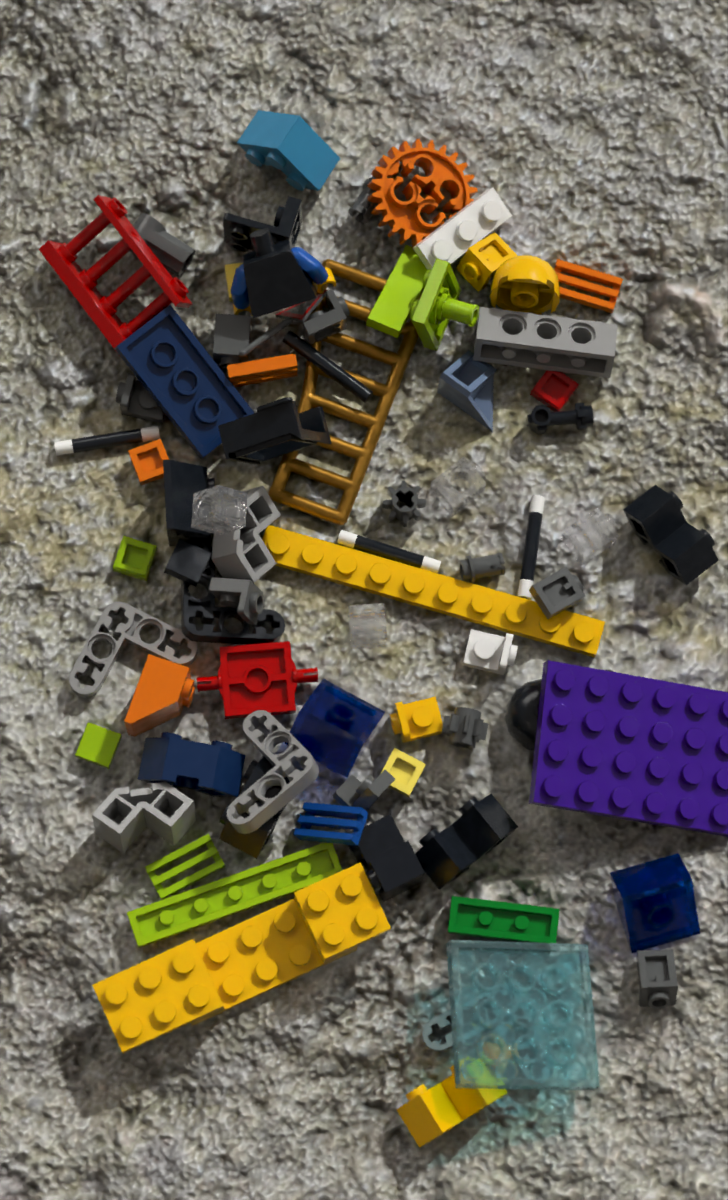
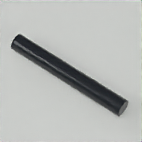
[282,330,373,403]

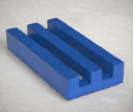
[293,802,369,846]

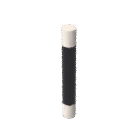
[54,426,160,456]
[517,495,545,600]
[337,530,441,573]

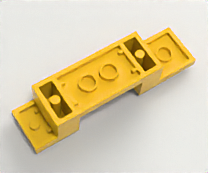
[92,862,391,1053]

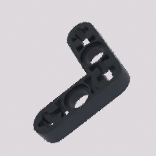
[181,541,285,645]

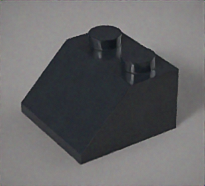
[163,460,216,546]

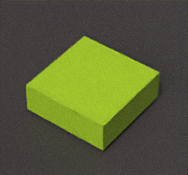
[113,536,157,581]
[75,722,122,769]

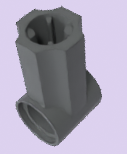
[130,213,195,276]

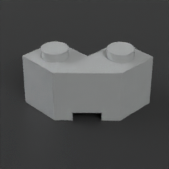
[211,486,281,583]
[92,782,197,853]

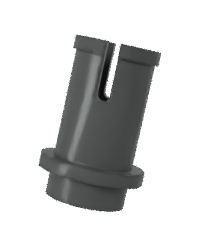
[459,553,505,583]

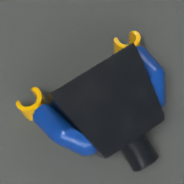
[231,228,337,318]

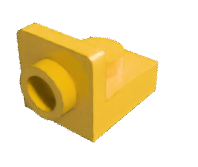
[457,232,518,291]
[389,696,443,743]

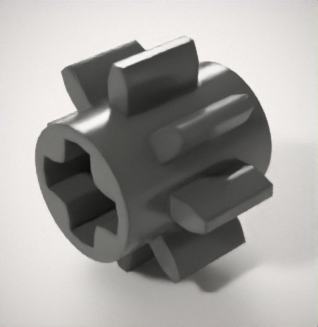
[382,481,426,527]
[442,707,488,749]

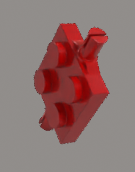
[197,641,318,719]

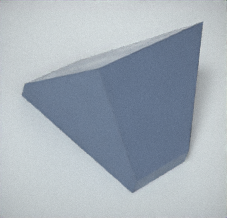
[437,350,497,432]

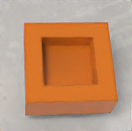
[128,439,169,486]

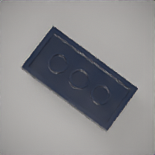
[114,305,254,459]

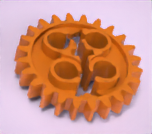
[368,139,478,248]

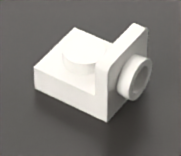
[462,629,518,675]

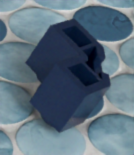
[138,732,246,797]

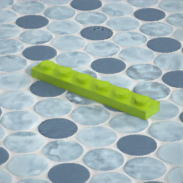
[126,842,342,948]

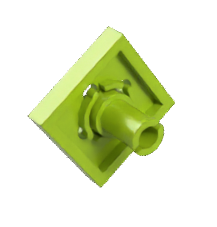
[410,258,480,351]

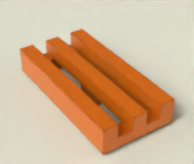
[554,259,623,313]
[227,354,298,387]

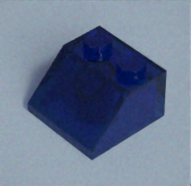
[284,678,385,777]
[610,853,700,953]

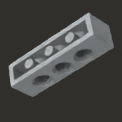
[473,307,618,378]

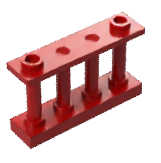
[39,195,193,356]

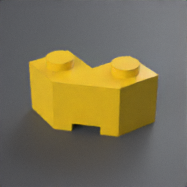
[396,1055,508,1148]

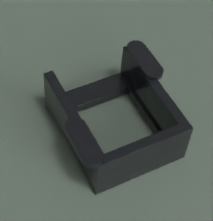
[218,397,332,465]

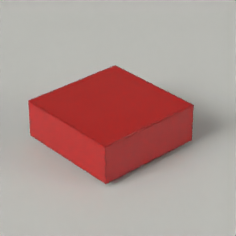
[530,370,579,412]

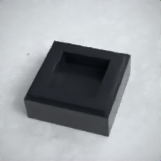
[164,539,212,587]

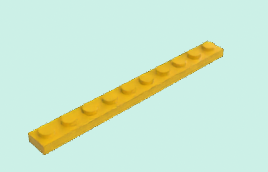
[262,525,605,658]

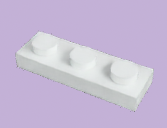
[413,188,512,270]

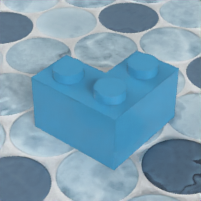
[237,110,340,191]

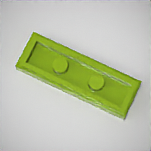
[366,245,427,338]

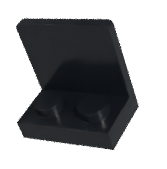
[223,196,302,252]

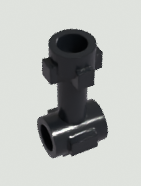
[526,403,593,434]

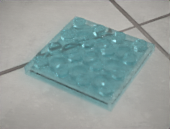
[446,940,600,1091]

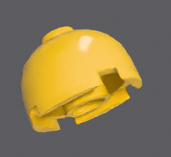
[490,255,560,315]

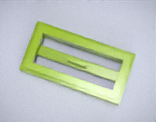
[145,833,225,900]

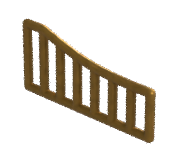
[268,259,423,525]

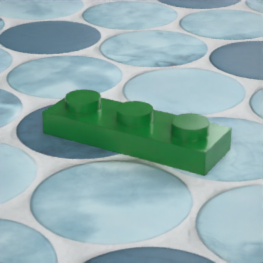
[447,896,560,946]

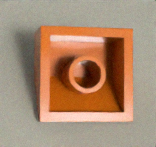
[124,654,196,737]

